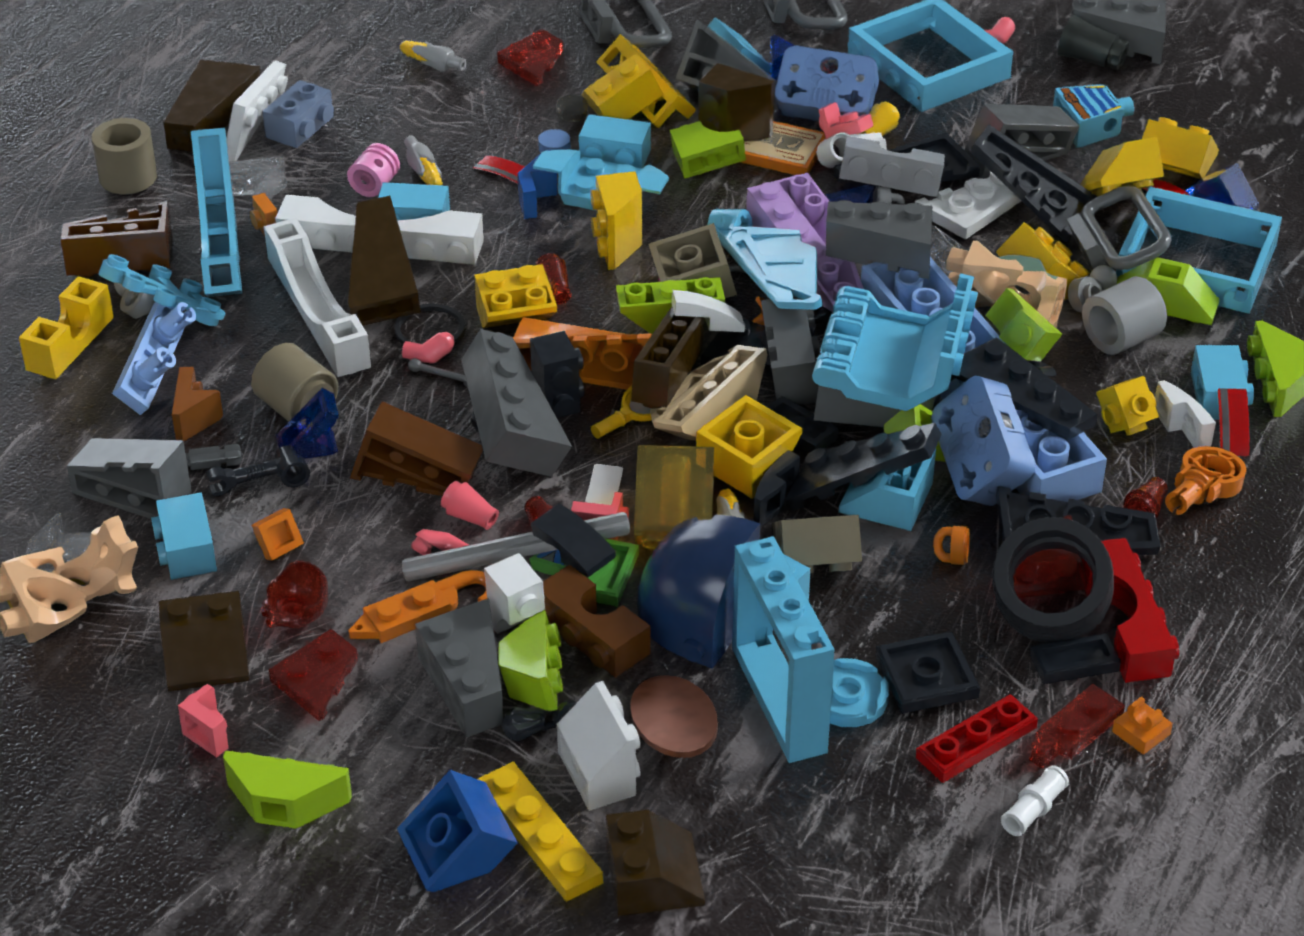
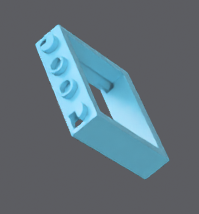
[847,0,1013,112]
[1116,187,1282,314]
[732,536,835,763]

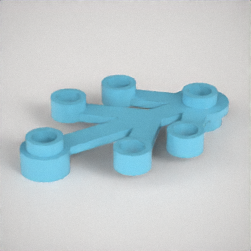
[98,254,226,326]

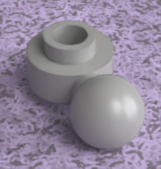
[1068,265,1117,313]
[114,282,155,319]

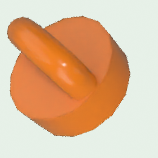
[933,526,970,565]

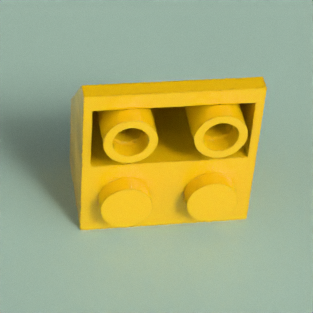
[1142,117,1219,180]
[1080,137,1164,197]
[590,171,642,270]
[996,222,1089,300]
[474,264,557,328]

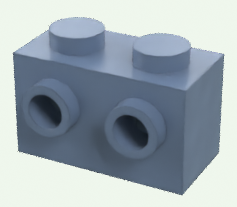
[262,80,334,148]

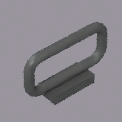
[579,0,672,48]
[763,0,848,30]
[1067,186,1172,270]

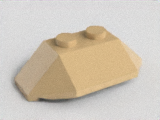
[650,345,767,441]

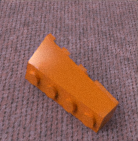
[513,317,652,390]

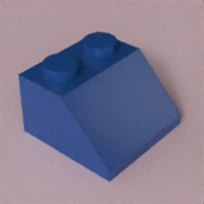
[397,770,518,892]

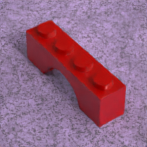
[1077,538,1179,683]

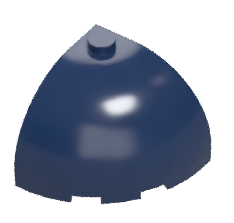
[637,515,760,669]

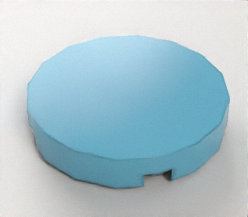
[830,658,889,727]

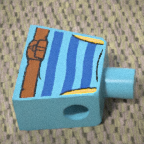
[1053,84,1134,148]

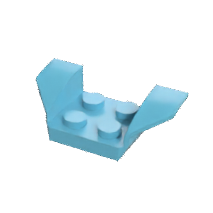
[533,150,669,211]

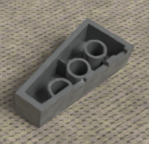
[461,329,572,477]

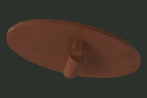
[631,675,718,758]

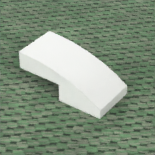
[671,290,745,332]
[1155,380,1216,448]

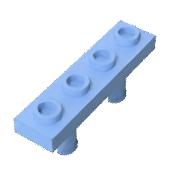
[112,302,196,415]

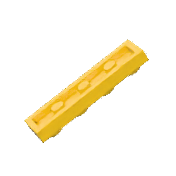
[478,761,603,902]

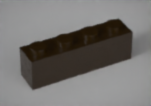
[631,307,705,409]

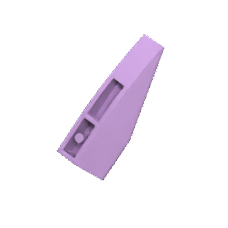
[746,173,864,313]

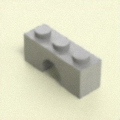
[839,136,945,197]

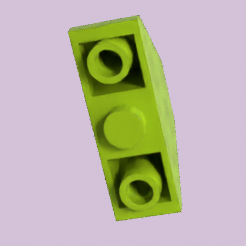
[1116,257,1220,325]
[616,277,725,334]
[1247,321,1304,417]
[498,610,563,712]
[223,751,352,829]

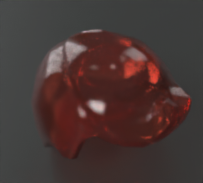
[261,560,329,629]

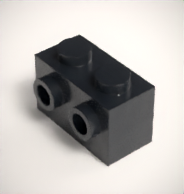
[530,331,584,418]

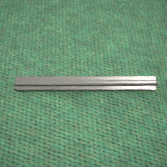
[402,512,630,582]

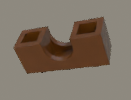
[543,564,651,678]

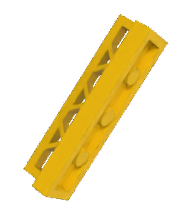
[596,34,696,128]

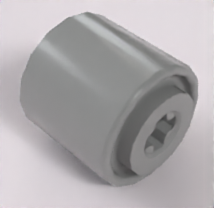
[1082,276,1167,355]

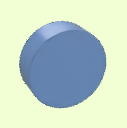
[538,129,571,153]

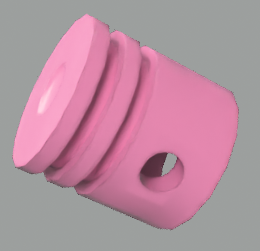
[347,143,400,197]

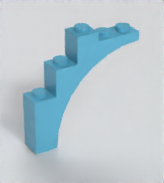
[191,128,243,297]

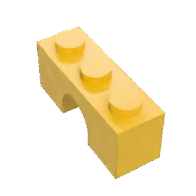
[19,276,114,379]

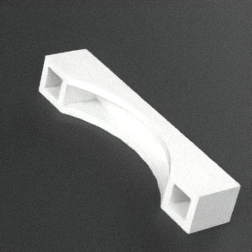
[275,195,484,265]
[264,218,371,377]

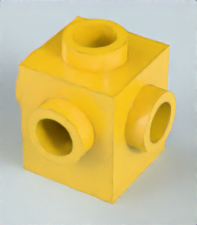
[1096,376,1159,436]

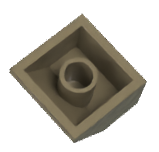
[649,223,737,298]
[772,515,862,573]

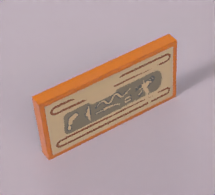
[740,121,826,175]

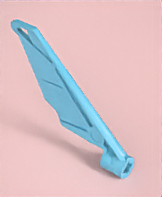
[708,209,822,310]

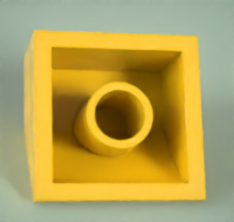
[582,54,664,120]
[696,395,802,499]

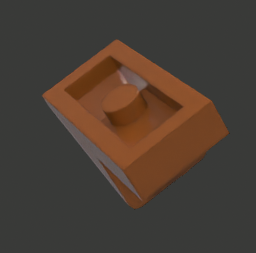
[172,367,223,441]

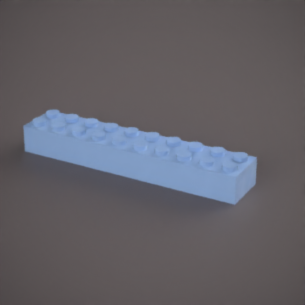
[861,257,1107,502]

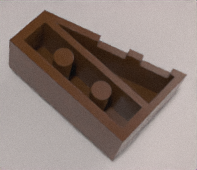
[60,201,173,277]
[350,401,483,496]

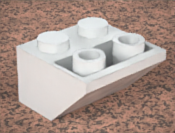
[557,681,640,811]

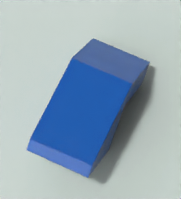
[518,150,557,219]

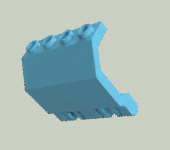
[812,273,978,411]

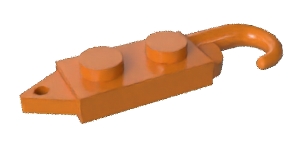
[348,570,487,643]

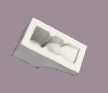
[484,553,545,634]

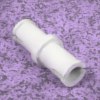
[1001,766,1069,836]

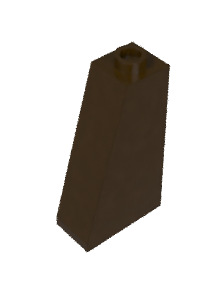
[163,59,261,152]
[348,195,421,326]

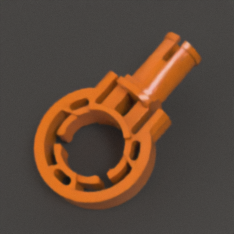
[1165,446,1246,515]

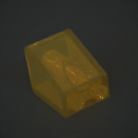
[634,445,714,549]

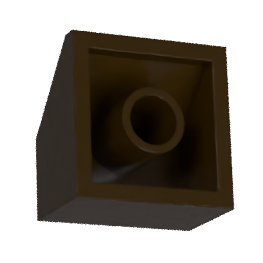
[698,63,775,142]
[159,590,250,692]
[605,809,705,916]

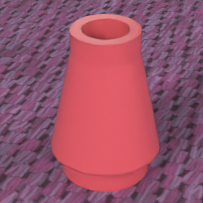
[441,481,499,530]

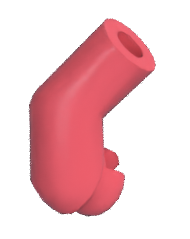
[985,17,1015,44]
[402,332,455,364]
[411,529,469,555]

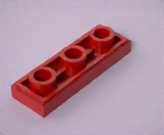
[916,694,1038,783]

